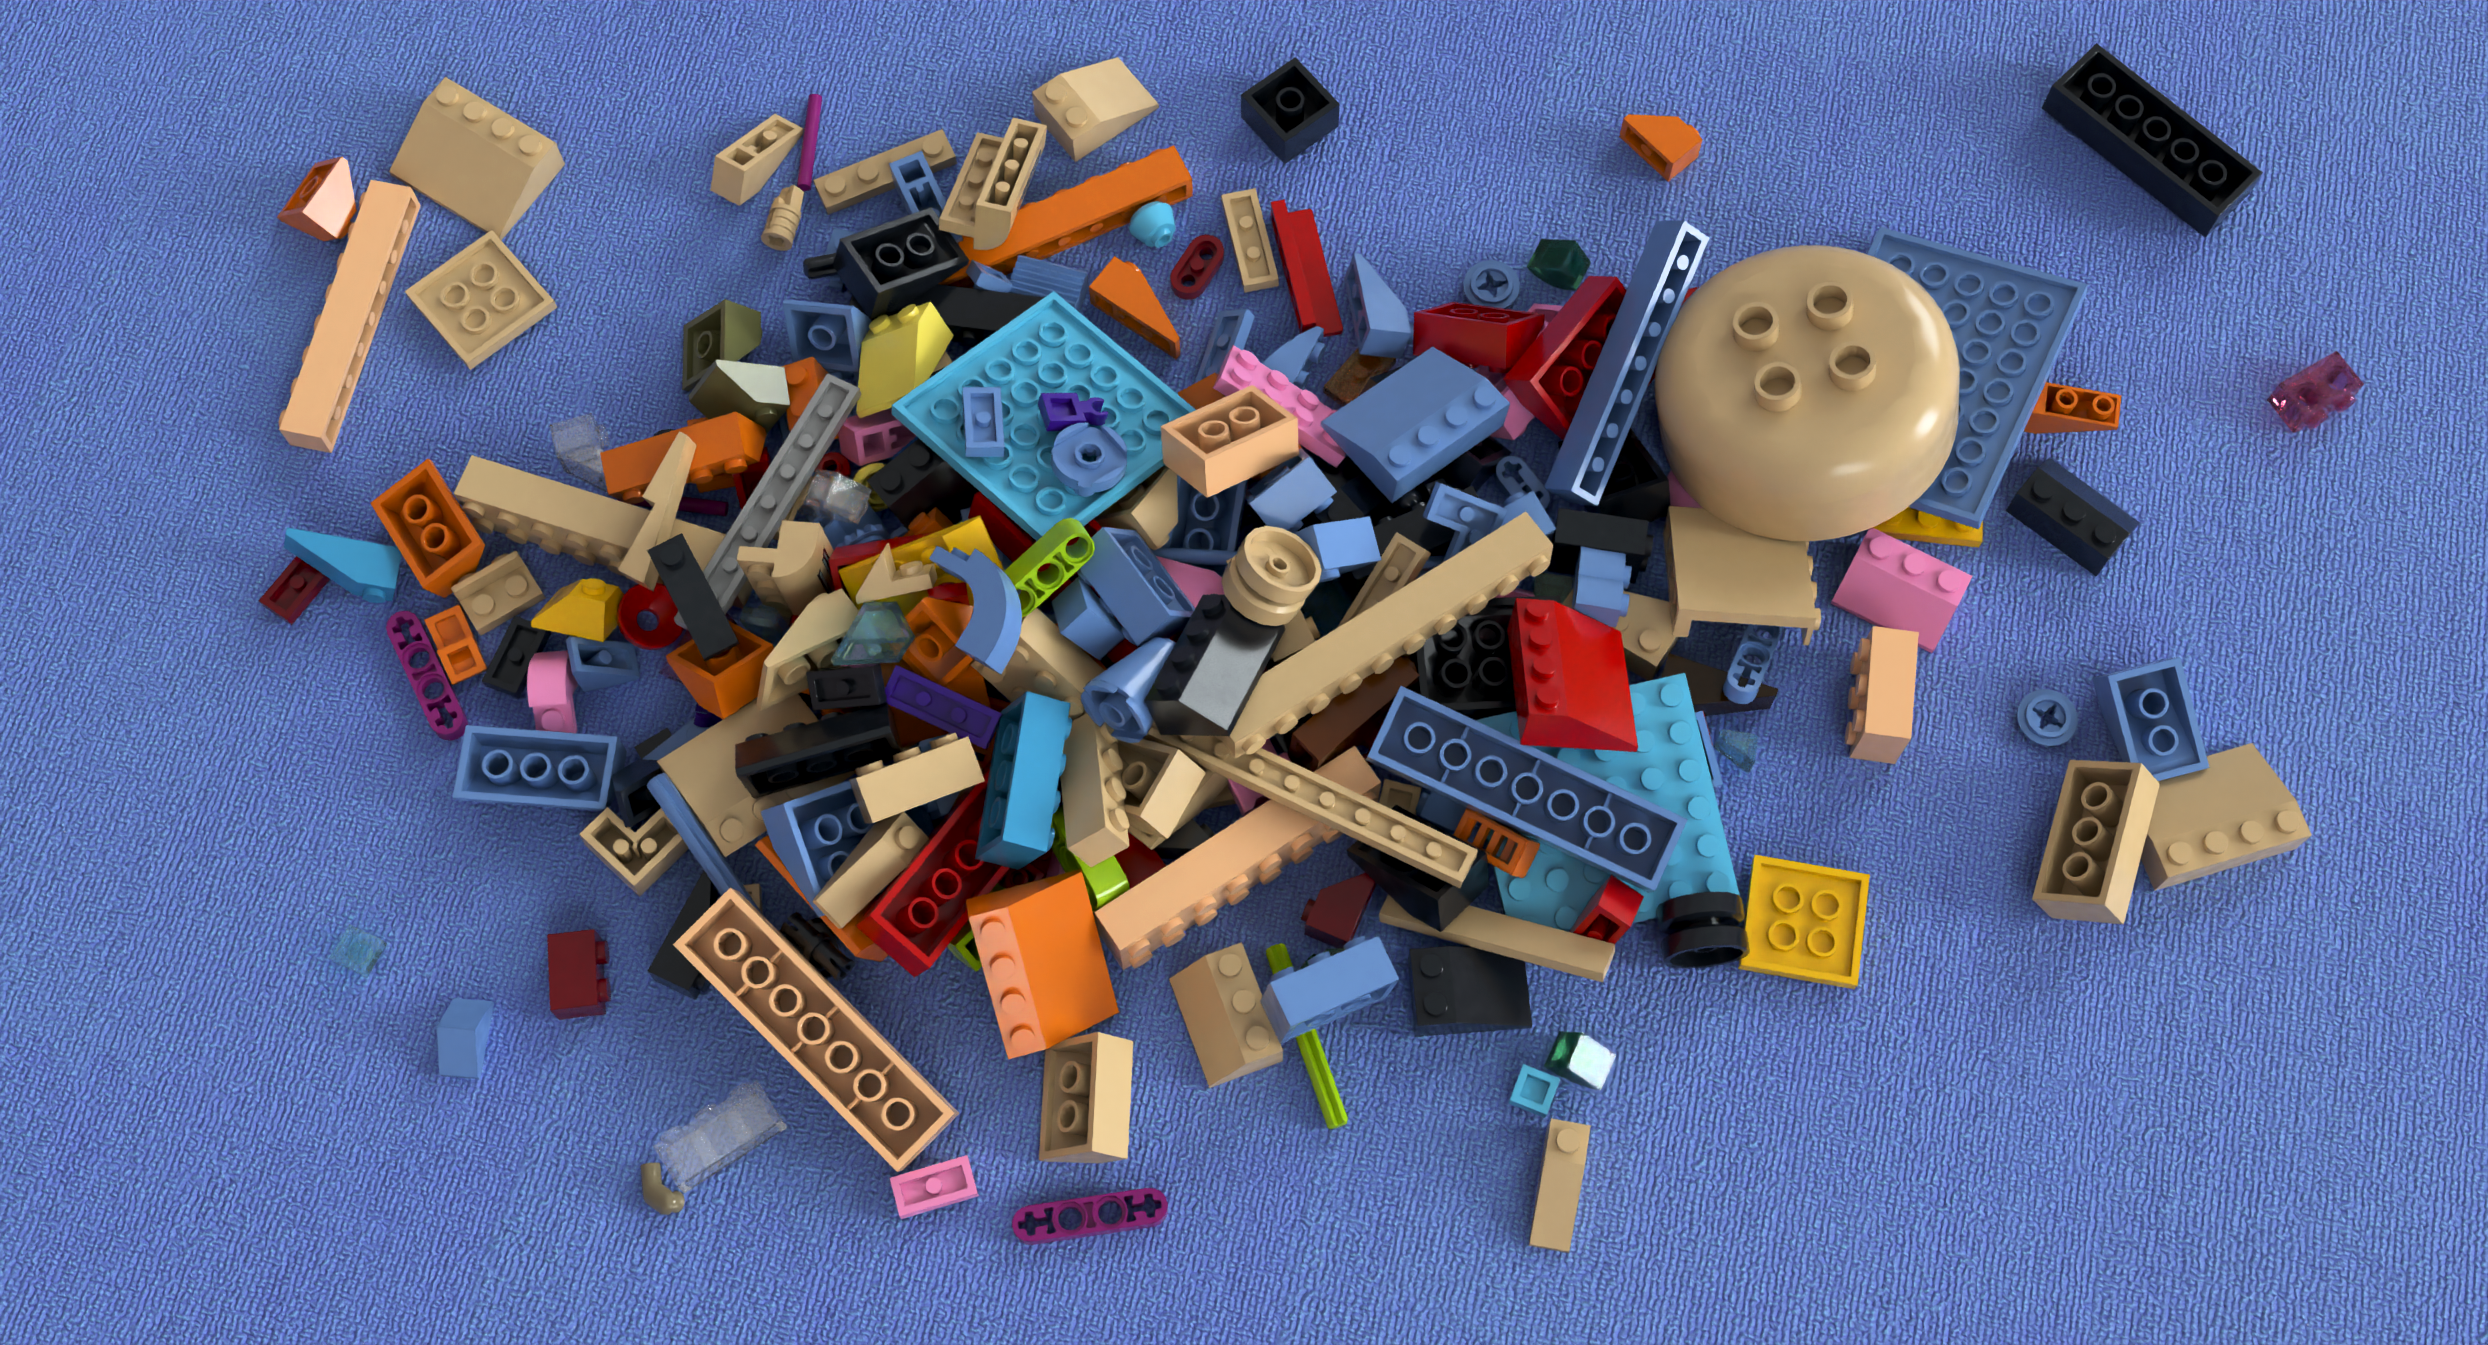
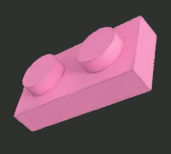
[890,1155,979,1219]

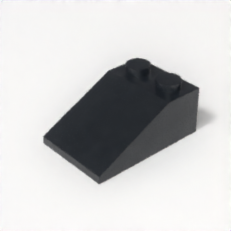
[833,207,969,319]
[1558,428,1671,522]
[1347,805,1489,932]
[1407,946,1532,1037]

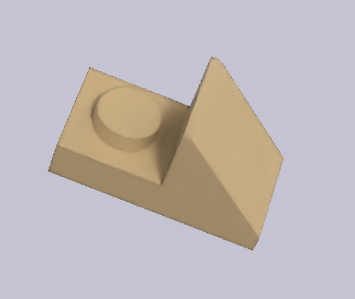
[855,543,938,604]

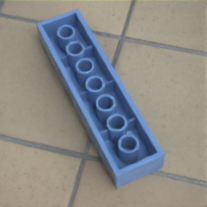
[1366,686,1688,893]

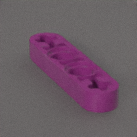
[386,611,468,741]
[1012,1188,1168,1245]

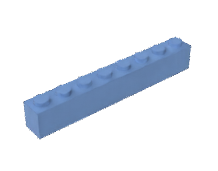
[1544,220,1709,506]

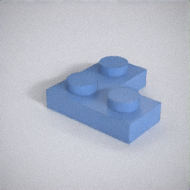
[1422,482,1507,562]

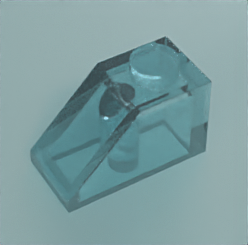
[830,601,915,666]

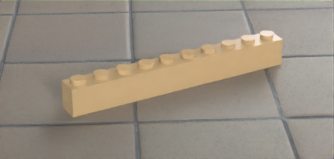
[1219,512,1553,759]

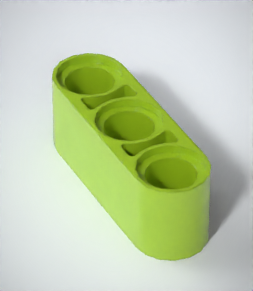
[1004,518,1095,617]
[1051,805,1130,913]

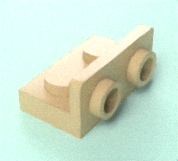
[451,551,546,636]

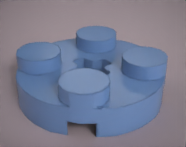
[1051,423,1127,497]

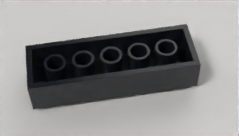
[2042,43,2263,238]

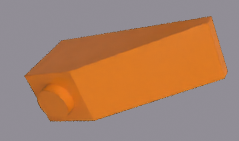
[1089,256,1180,359]

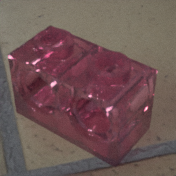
[2267,351,2364,433]

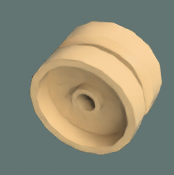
[1221,526,1322,626]

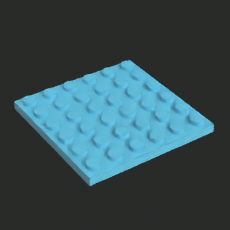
[891,291,1196,541]
[1476,673,1740,932]

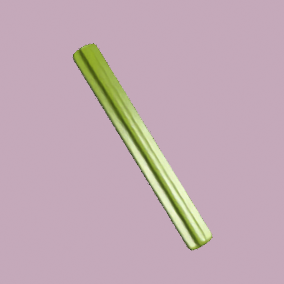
[1266,943,1348,1129]

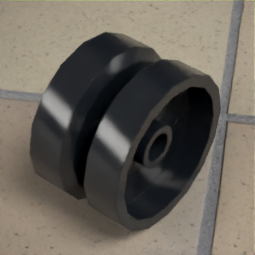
[1656,892,1750,969]

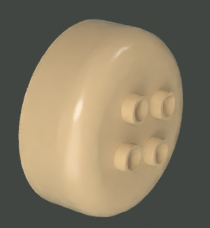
[1654,245,1960,541]

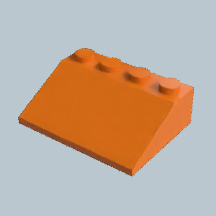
[966,869,1119,1060]

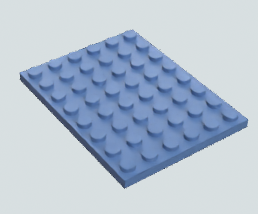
[1867,227,2088,529]

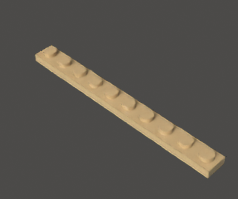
[1144,722,1478,888]

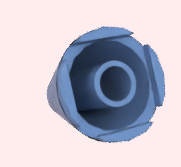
[1081,637,1176,743]

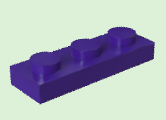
[885,665,1003,749]

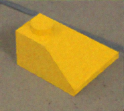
[531,578,624,642]

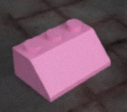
[1830,527,1973,653]

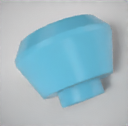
[1129,201,1175,248]

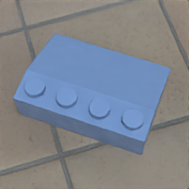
[1320,347,1510,503]
[760,781,934,917]

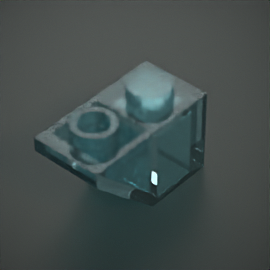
[1301,575,1354,640]

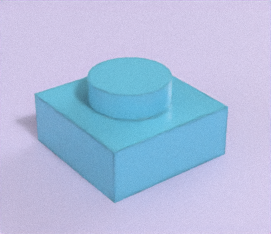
[1508,1064,1560,1118]

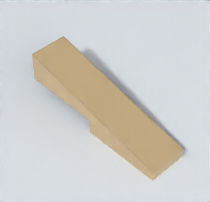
[618,431,697,592]

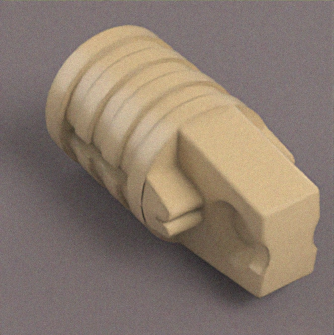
[761,185,804,251]

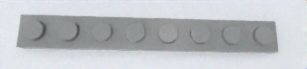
[674,373,861,630]

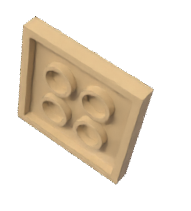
[405,230,558,370]

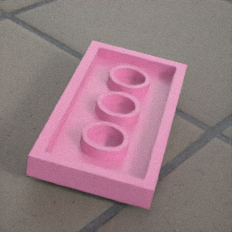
[1213,345,1346,468]

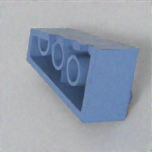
[1294,516,1381,583]

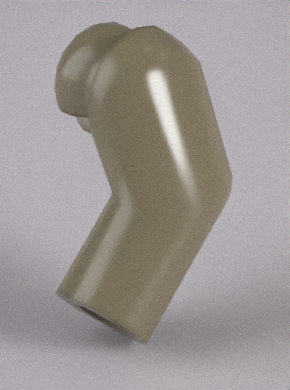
[640,1162,685,1215]

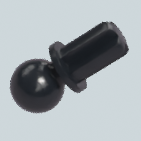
[1393,478,1451,515]

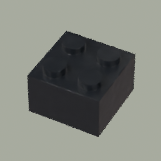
[1241,57,1340,164]

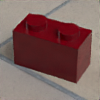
[547,929,611,1020]

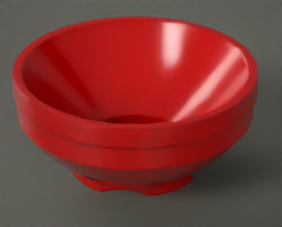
[617,583,684,650]

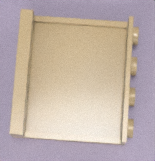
[1663,506,1821,645]

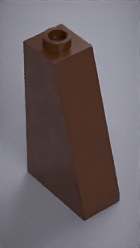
[1288,656,1420,772]

